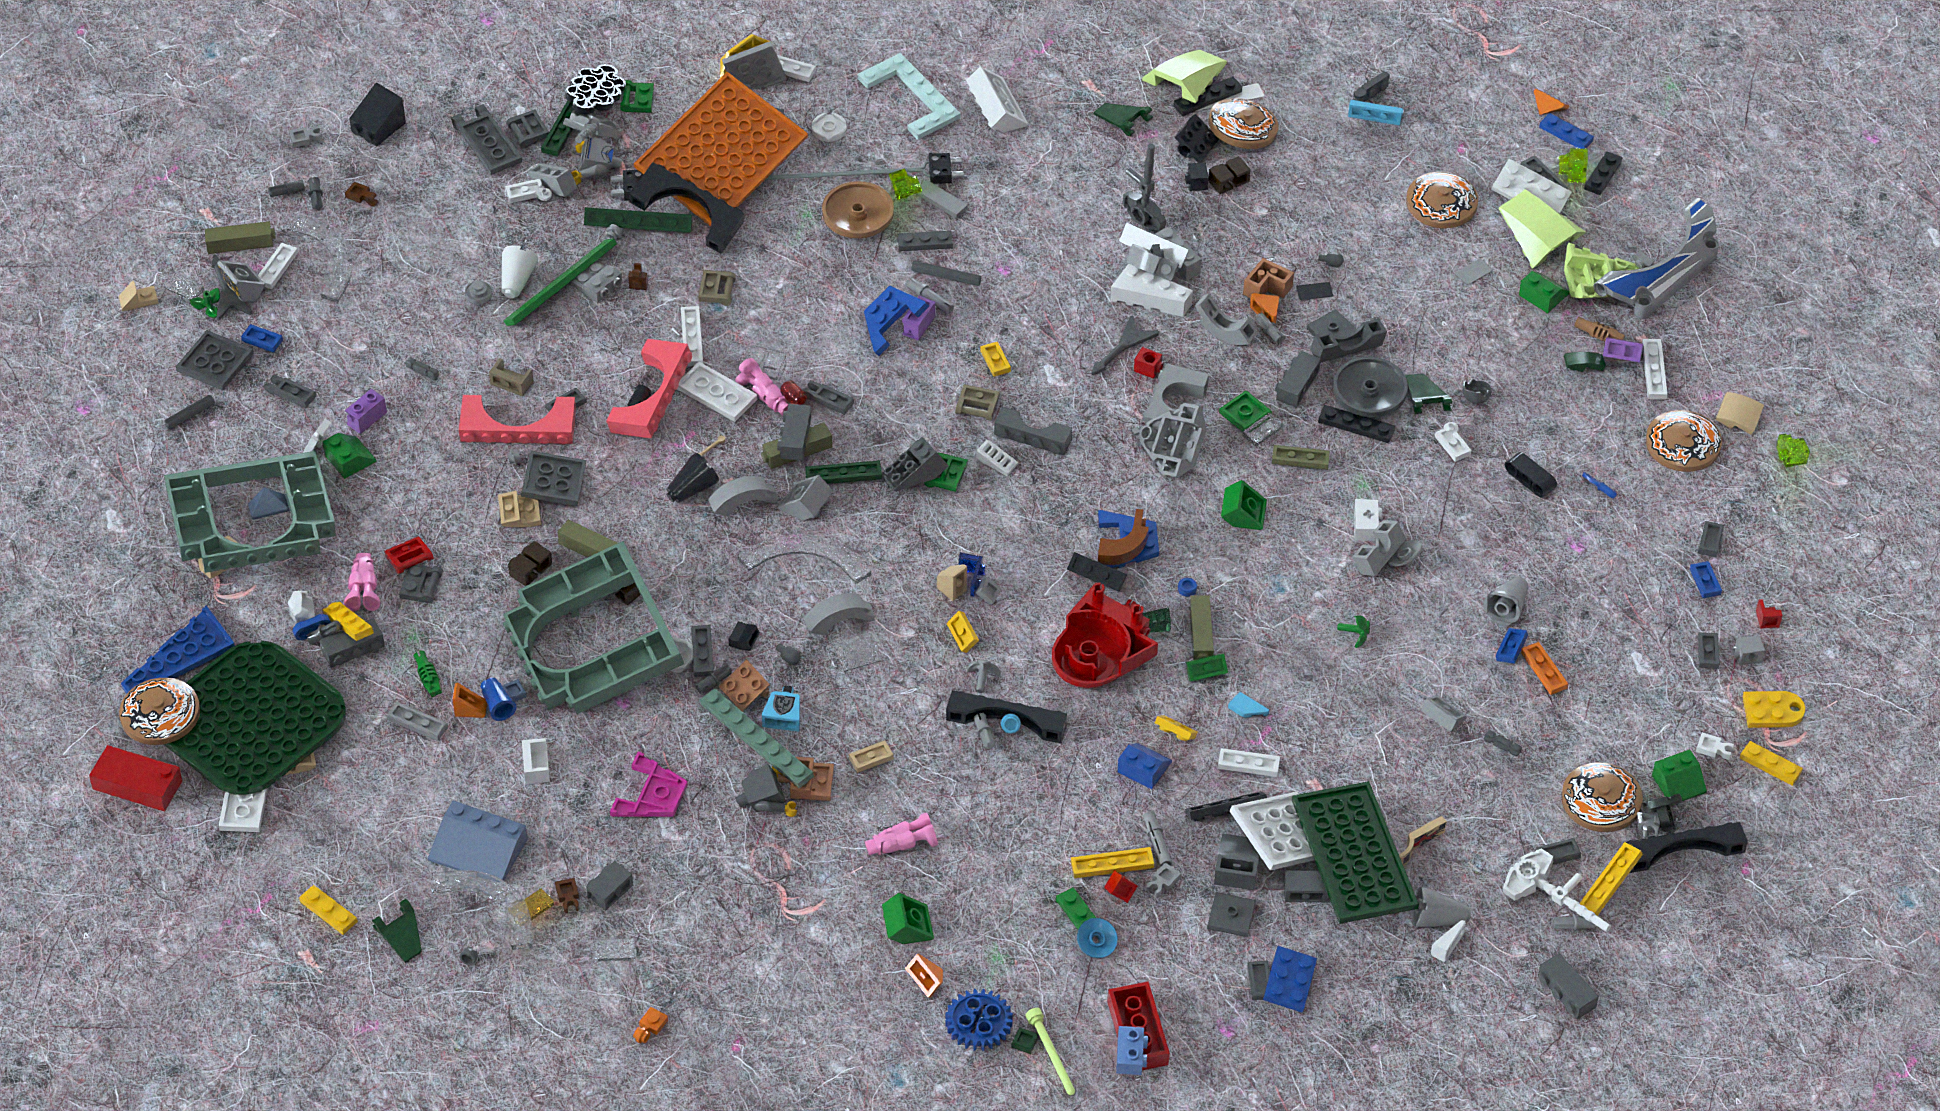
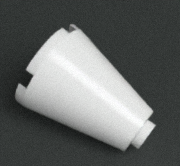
[502,246,538,298]

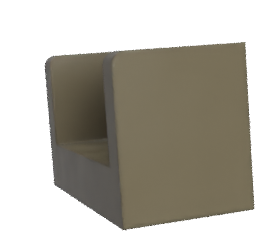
[489,358,534,396]

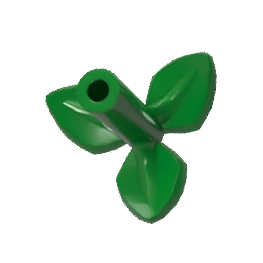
[190,288,220,318]
[1337,615,1370,648]

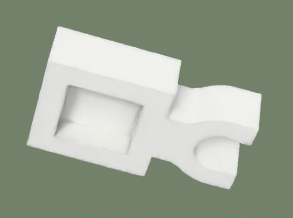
[1696,732,1734,760]

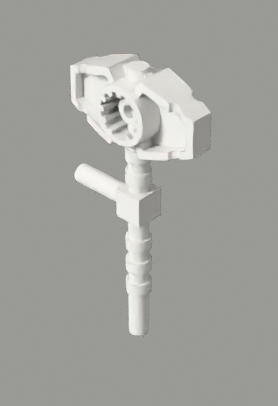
[1503,848,1611,932]

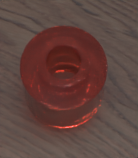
[780,380,807,405]

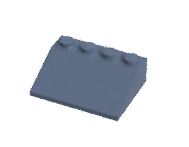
[428,800,528,885]

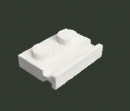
[303,418,331,453]

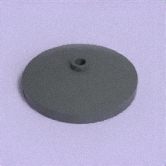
[1333,356,1408,417]

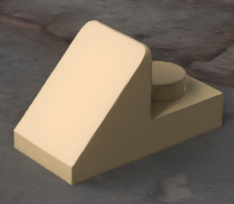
[119,281,159,312]

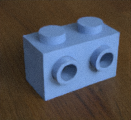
[1116,1026,1148,1075]

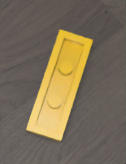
[1740,741,1803,786]
[299,885,358,935]

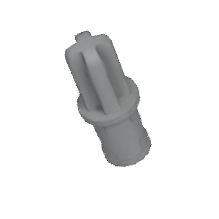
[1255,313,1285,345]
[974,713,995,749]
[1553,914,1595,931]

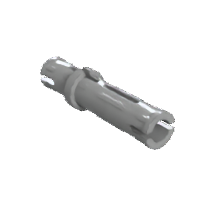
[905,277,954,314]
[1143,811,1173,867]

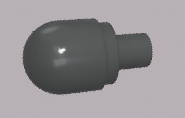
[1318,252,1344,267]
[776,643,801,665]

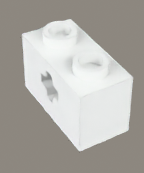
[1354,499,1382,541]

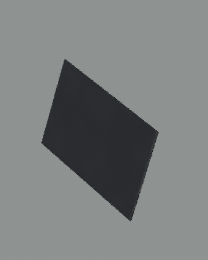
[1296,282,1334,300]

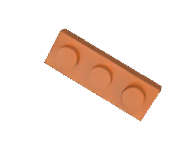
[1521,642,1568,695]

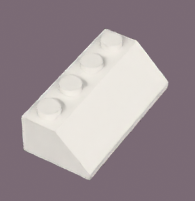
[966,66,1028,133]

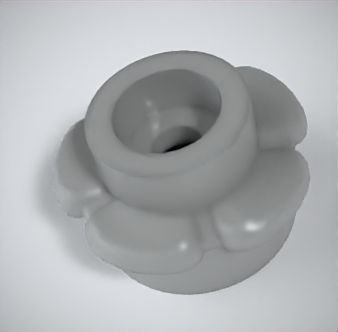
[606,224,623,240]
[507,448,522,466]

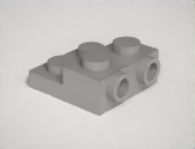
[571,261,622,303]

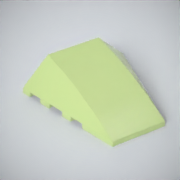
[1142,50,1227,103]
[1499,190,1586,269]
[1564,243,1639,298]

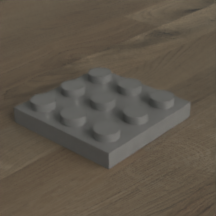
[175,330,254,391]
[521,450,586,506]

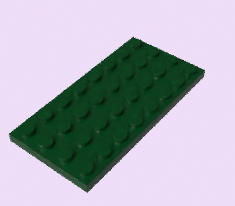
[1292,781,1419,924]

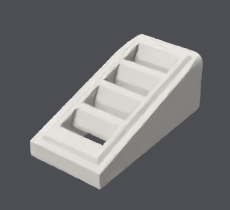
[976,440,1018,476]
[1431,920,1466,962]

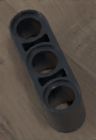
[1504,452,1557,498]

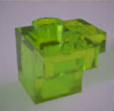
[1559,148,1588,183]
[888,168,923,200]
[1776,433,1810,468]

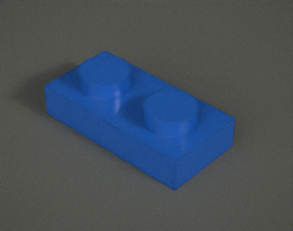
[241,324,283,353]
[1690,561,1722,598]
[1495,628,1528,664]

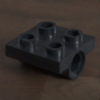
[1174,114,1219,163]

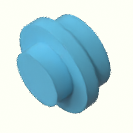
[1001,714,1021,734]

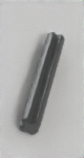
[911,261,981,286]

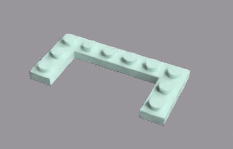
[857,53,961,140]

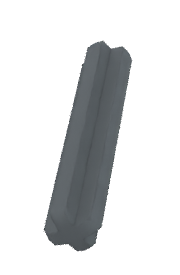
[164,395,215,429]

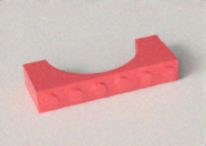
[606,339,692,438]
[459,395,576,444]

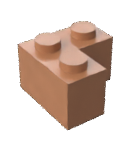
[1243,258,1294,298]

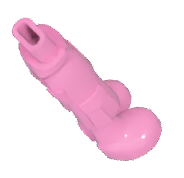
[735,358,788,416]
[344,553,380,612]
[865,813,938,855]

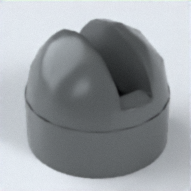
[460,947,478,965]

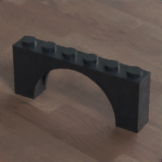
[629,162,744,254]

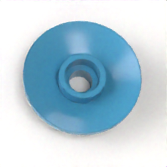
[1077,918,1118,958]

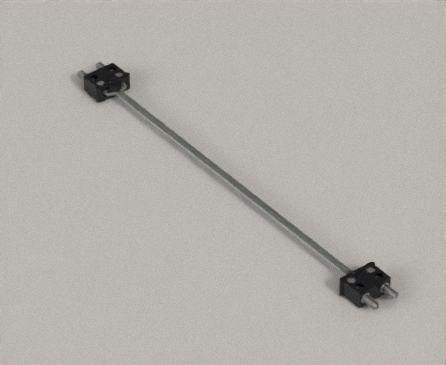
[611,152,964,201]

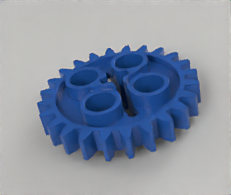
[945,989,1013,1051]

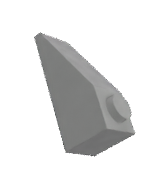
[527,163,578,197]

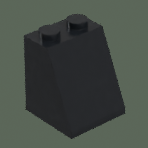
[349,83,406,146]

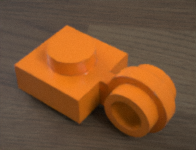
[633,1007,668,1043]

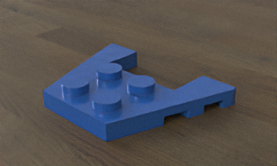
[864,286,930,356]
[1098,510,1159,568]

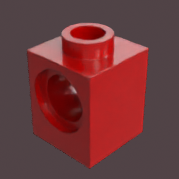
[1134,347,1164,379]

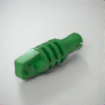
[413,650,442,697]

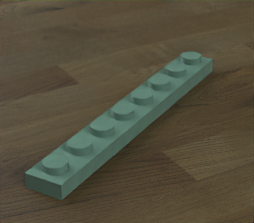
[700,688,814,789]

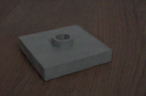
[1307,309,1356,337]
[1207,892,1256,937]

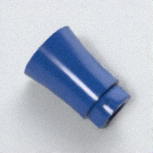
[480,677,517,721]

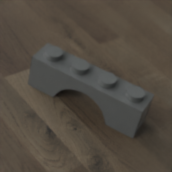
[1310,318,1387,362]
[994,407,1072,455]

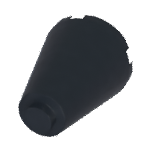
[666,453,719,503]

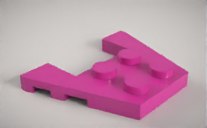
[610,751,688,817]

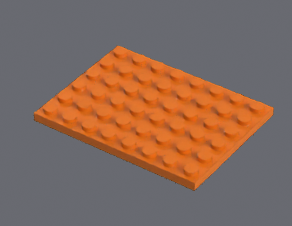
[634,72,808,226]

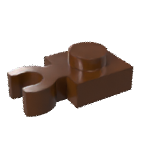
[555,878,579,913]

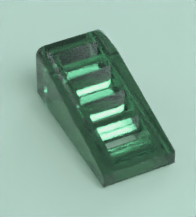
[1143,608,1171,632]

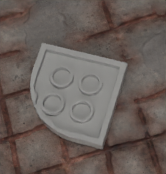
[722,41,787,89]

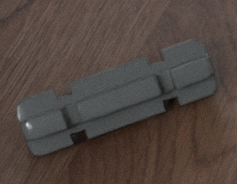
[405,357,439,380]
[1484,730,1522,756]

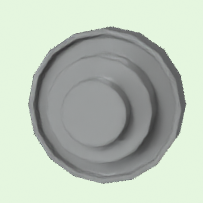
[465,281,492,305]

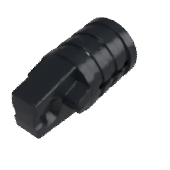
[628,385,652,406]

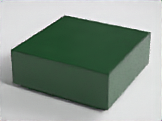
[1011,1027,1039,1054]

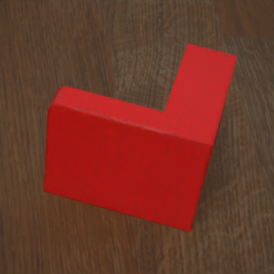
[1756,599,1783,629]
[1104,870,1138,903]

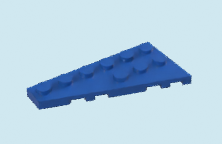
[121,605,235,694]

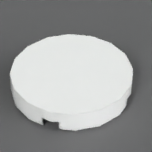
[812,113,847,142]

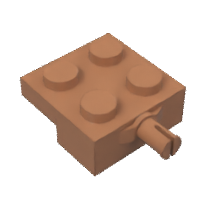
[778,757,834,801]

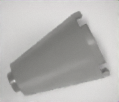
[1484,576,1528,626]
[1412,887,1471,927]

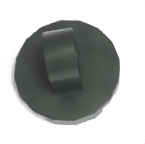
[1641,794,1682,830]

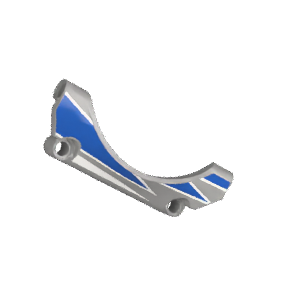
[1593,198,1719,319]

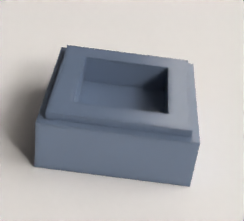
[502,679,527,702]

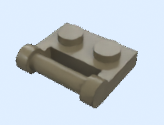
[698,270,736,306]
[955,384,1000,421]

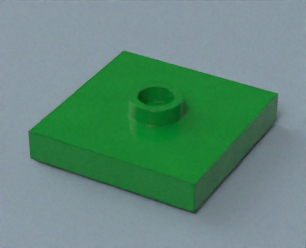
[1219,390,1272,434]

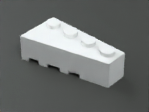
[1110,264,1193,317]

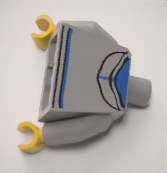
[571,137,622,185]

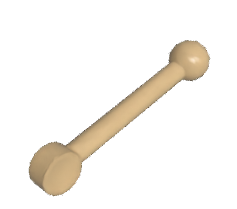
[698,435,725,457]

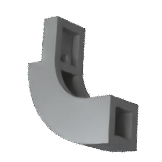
[1126,244,1179,281]
[1195,294,1258,345]
[708,476,779,517]
[804,593,876,635]

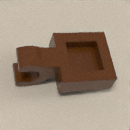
[345,182,378,207]
[628,263,648,290]

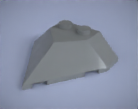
[1132,403,1207,478]

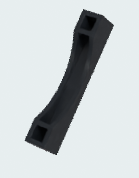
[946,690,1067,744]
[1626,822,1748,873]

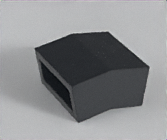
[728,621,760,651]

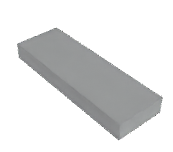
[915,180,968,219]
[386,702,448,741]

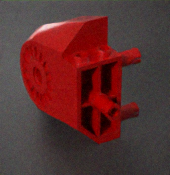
[1052,583,1158,689]

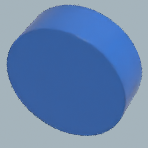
[1178,578,1197,597]

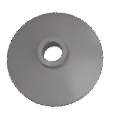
[1387,540,1422,567]

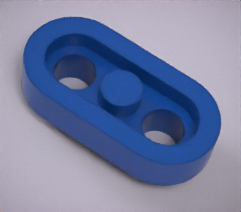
[292,614,332,640]

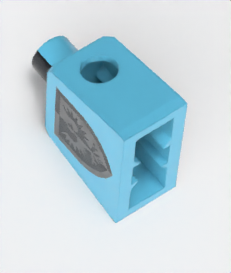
[762,686,800,732]

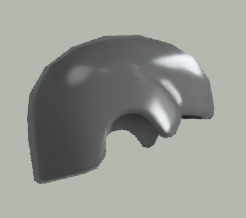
[1463,379,1492,404]

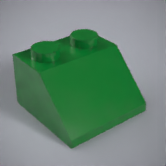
[1519,271,1570,314]
[322,433,377,479]
[1221,480,1267,530]
[1652,749,1707,806]
[882,893,934,944]

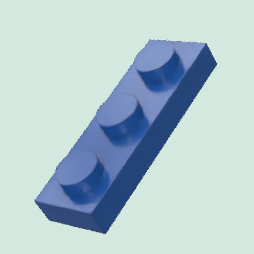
[1539,113,1594,151]

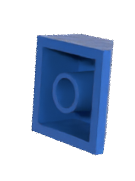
[1118,743,1172,789]

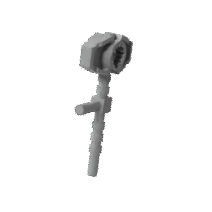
[563,111,623,143]

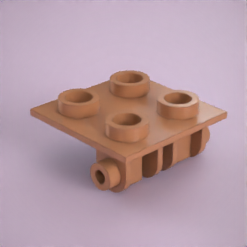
[719,659,770,712]

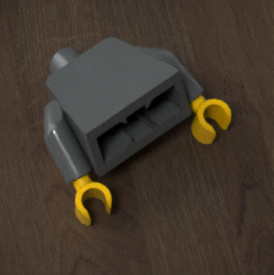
[735,763,797,817]

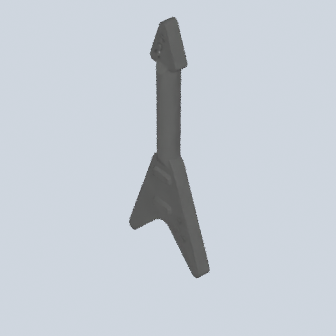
[212,254,252,320]
[1091,315,1159,375]

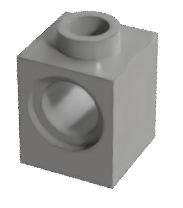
[1732,635,1765,665]

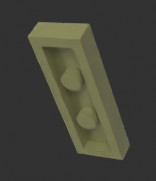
[1272,445,1330,470]

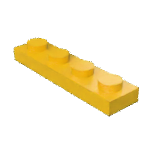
[322,601,374,641]
[1579,842,1643,916]
[1071,847,1154,879]

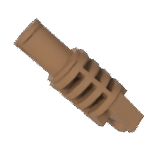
[1575,317,1625,342]

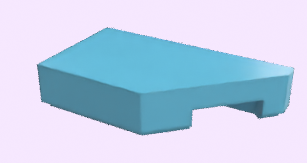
[1228,692,1269,718]

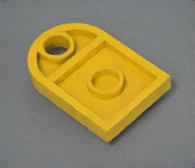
[1742,691,1805,728]

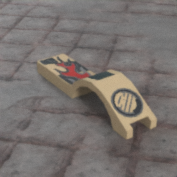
[1399,816,1447,866]

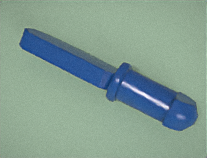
[1582,472,1617,498]

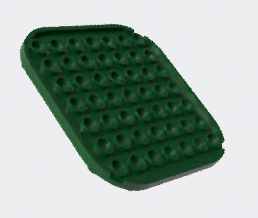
[163,640,346,795]

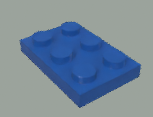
[1263,946,1317,1013]

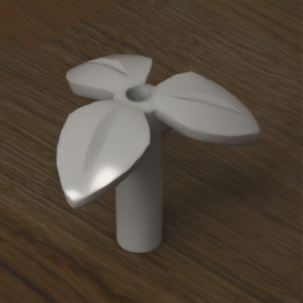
[967,659,1001,693]

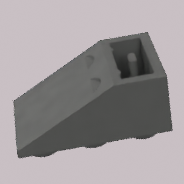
[882,437,949,492]
[1214,833,1260,890]

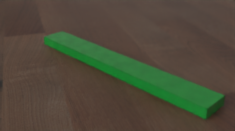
[503,238,617,326]

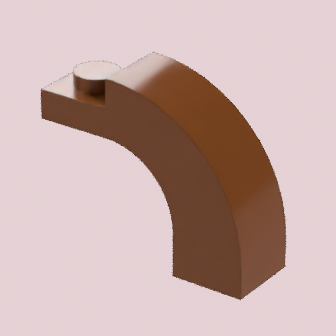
[1098,509,1149,565]

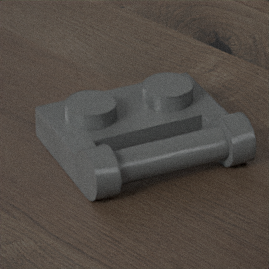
[506,110,549,148]
[399,565,443,603]

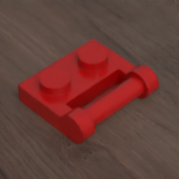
[384,536,434,574]

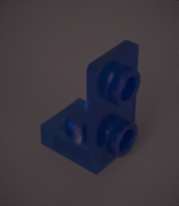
[958,552,986,597]

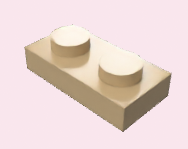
[849,740,894,773]

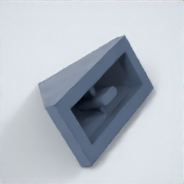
[248,487,290,520]

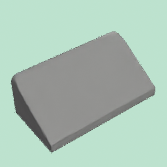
[1421,695,1466,731]

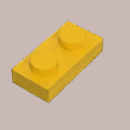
[980,341,1011,377]
[946,611,979,653]
[1154,715,1198,741]

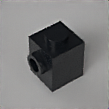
[1185,162,1209,191]

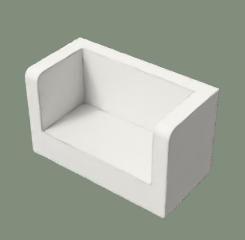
[522,738,550,784]

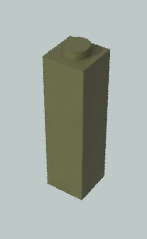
[205,221,276,254]
[761,422,833,469]
[557,519,618,558]
[1189,595,1214,660]

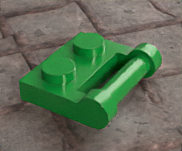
[620,80,654,113]
[924,453,968,492]

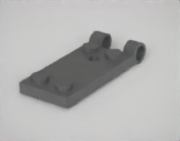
[451,104,522,175]

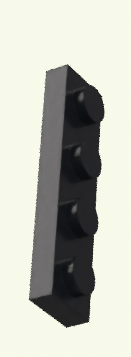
[1173,76,1242,117]
[1318,405,1395,444]
[1185,791,1267,821]

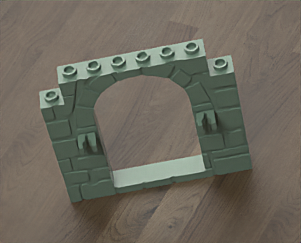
[164,451,336,573]
[503,541,684,714]

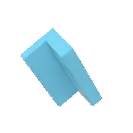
[1348,100,1403,126]

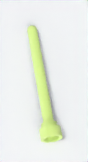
[1025,1008,1075,1095]

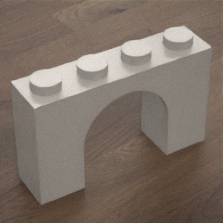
[1142,363,1209,425]

